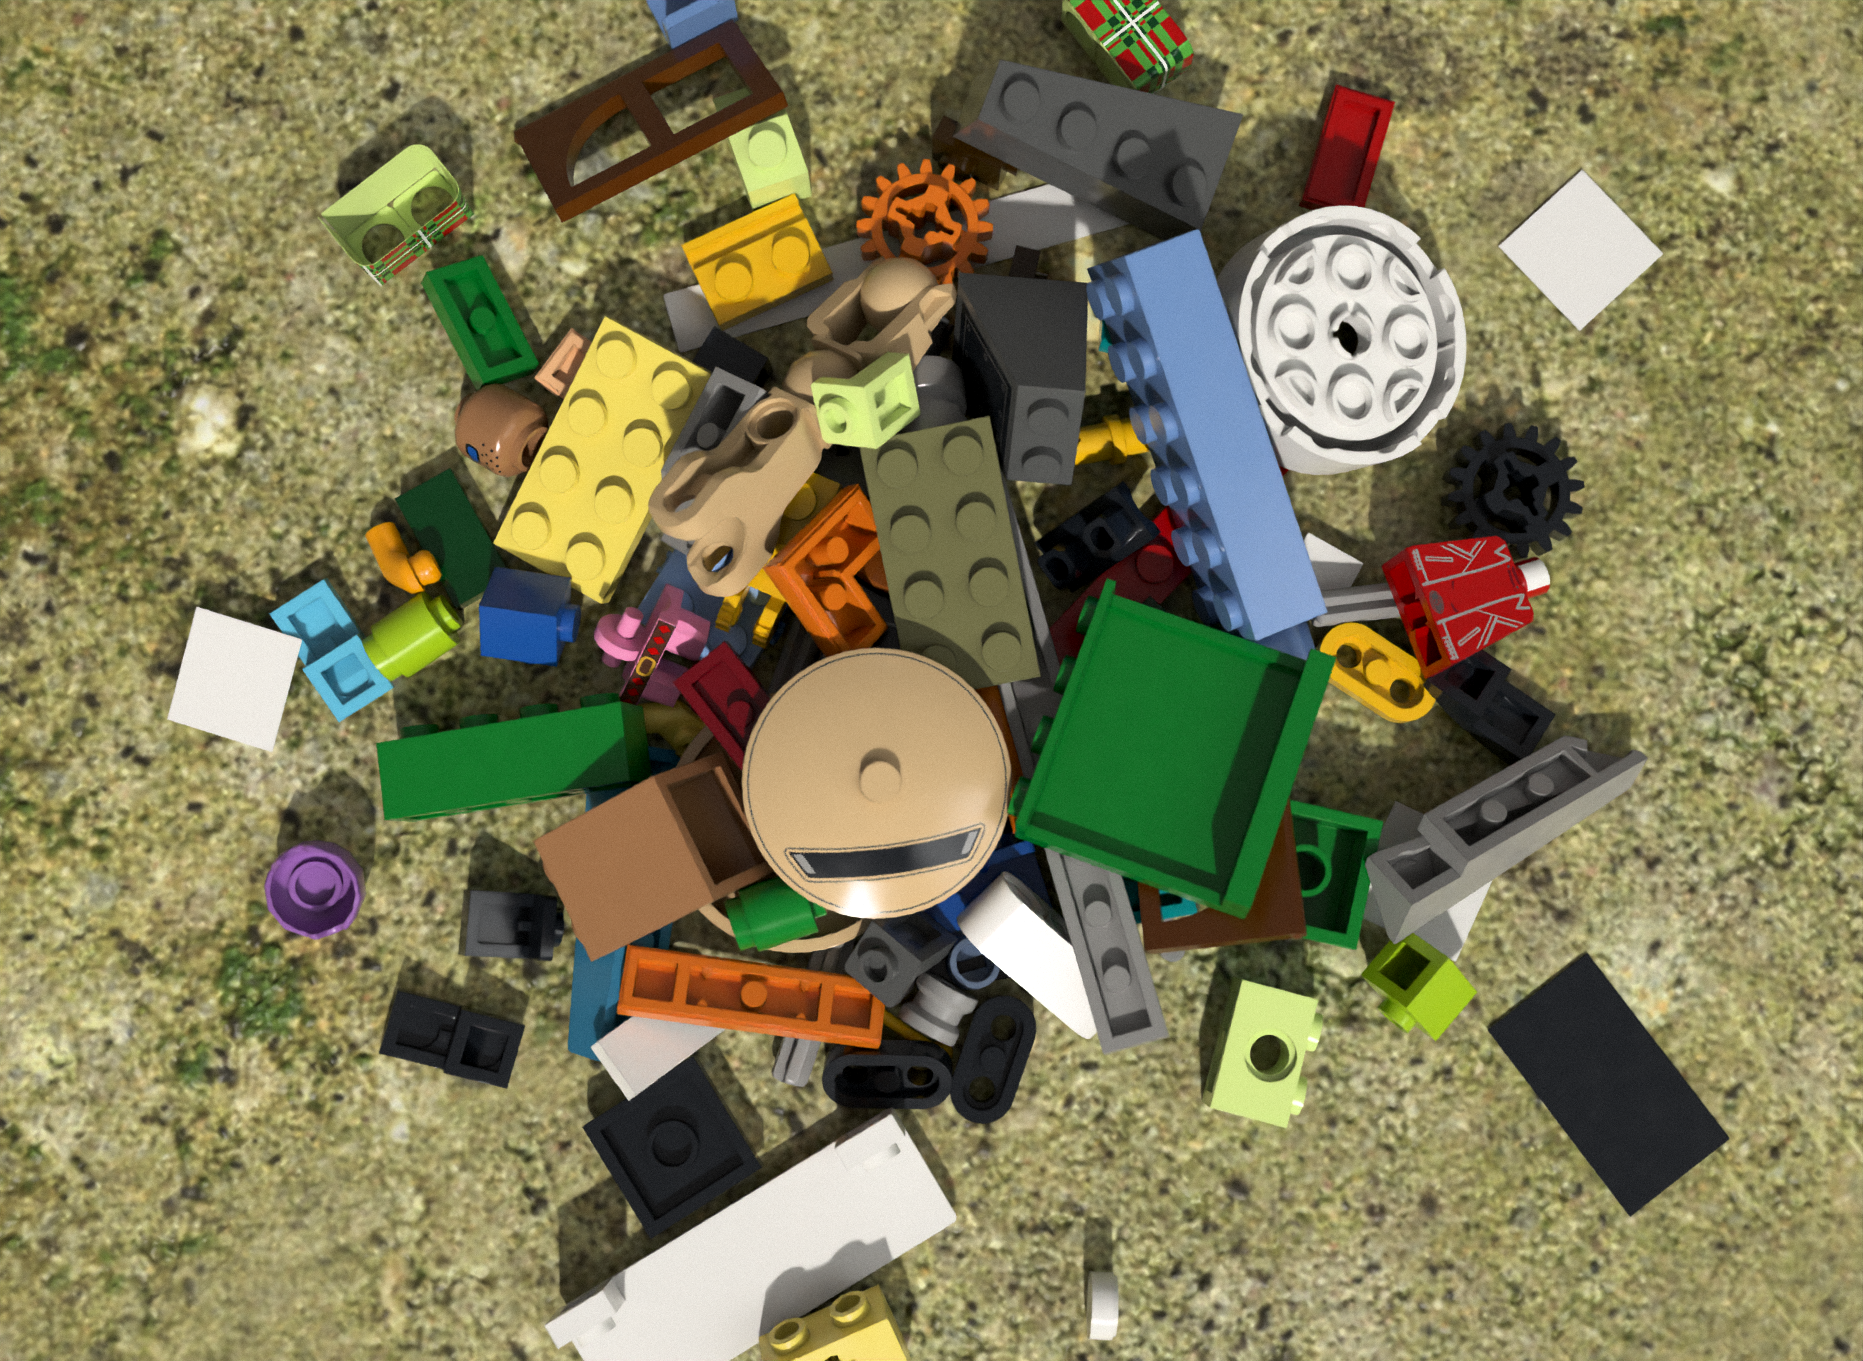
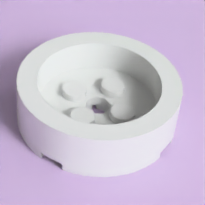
[1216,205,1467,475]

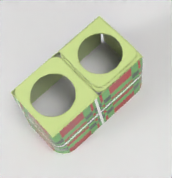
[1061,0,1194,94]
[318,144,474,286]

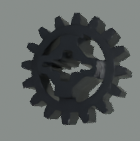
[1441,423,1585,563]

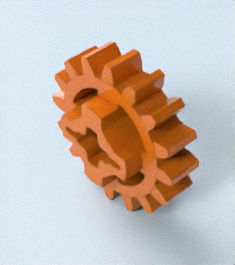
[857,159,993,285]

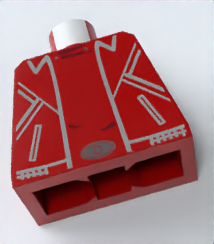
[1381,536,1550,679]

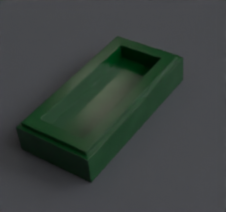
[395,468,509,610]

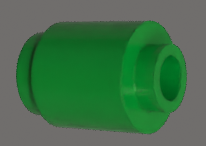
[724,875,827,952]

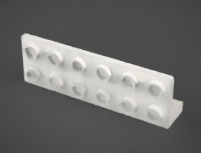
[544,1107,956,1361]

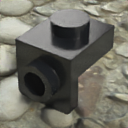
[458,889,564,961]

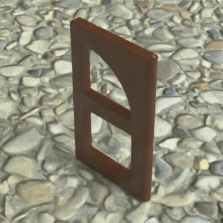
[513,19,788,223]
[1137,796,1307,955]

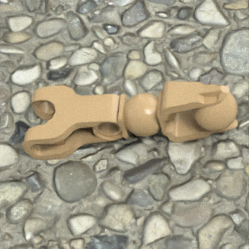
[648,256,957,597]

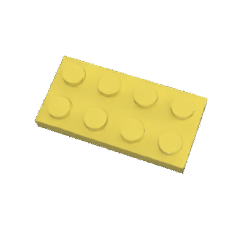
[493,316,713,604]

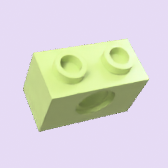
[1202,977,1323,1128]

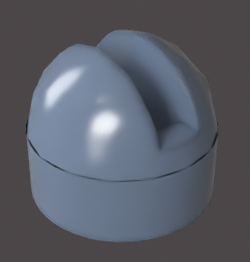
[946,938,1000,990]

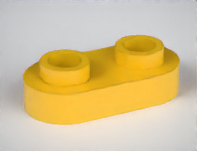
[1316,622,1436,723]

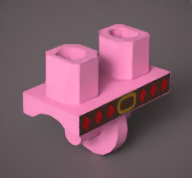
[594,583,711,707]

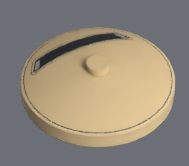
[742,648,1012,919]

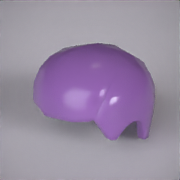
[264,840,367,940]

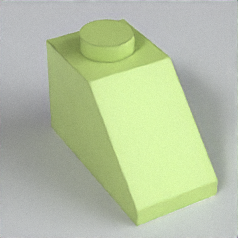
[712,87,812,212]

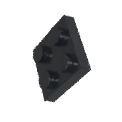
[582,1054,764,1239]

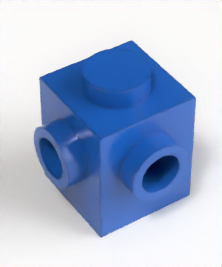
[479,567,581,667]

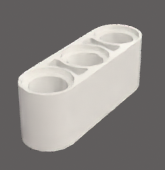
[957,872,1097,1039]

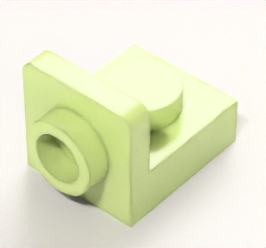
[811,352,921,449]

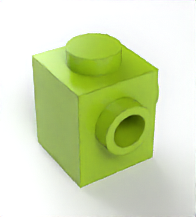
[1361,933,1477,1041]

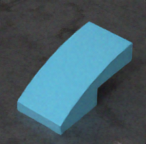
[269,578,395,722]

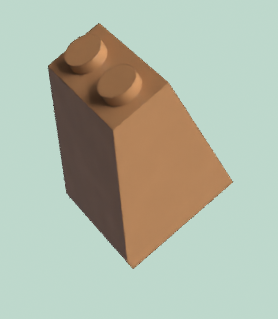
[533,752,775,962]

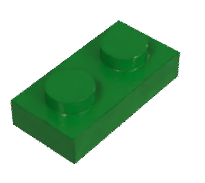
[421,255,539,391]

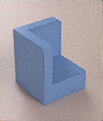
[646,0,739,50]

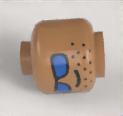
[454,383,549,477]

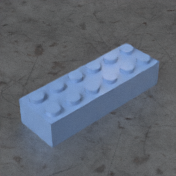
[1086,229,1327,641]

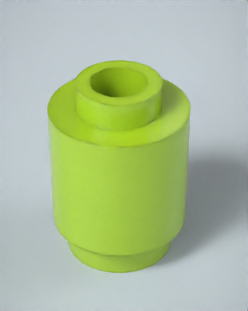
[362,592,463,681]

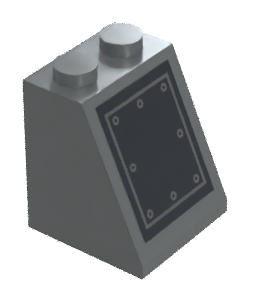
[952,272,1088,485]

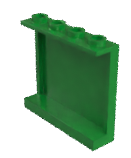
[1007,578,1337,920]

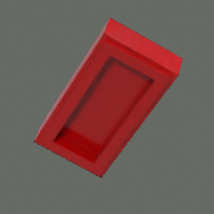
[1298,84,1395,211]

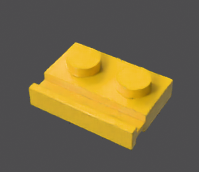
[681,193,834,331]

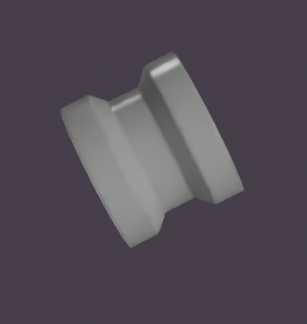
[898,970,978,1046]

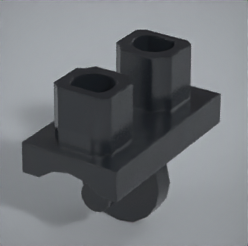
[1035,480,1161,593]

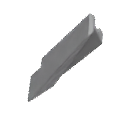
[1365,735,1648,944]

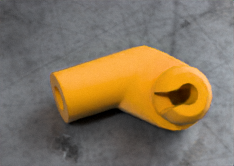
[365,522,442,594]

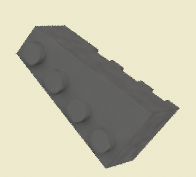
[952,59,1244,240]

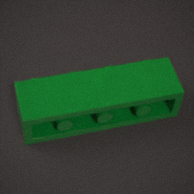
[376,693,652,822]

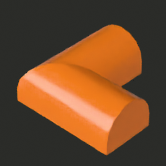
[763,484,889,658]

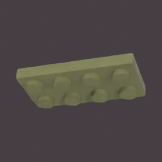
[859,416,1041,690]

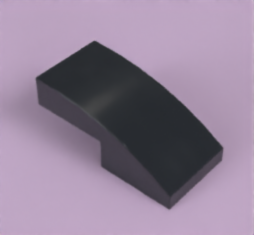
[1423,649,1556,766]
[379,988,525,1089]

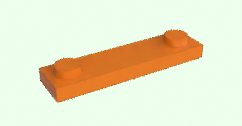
[617,945,885,1049]

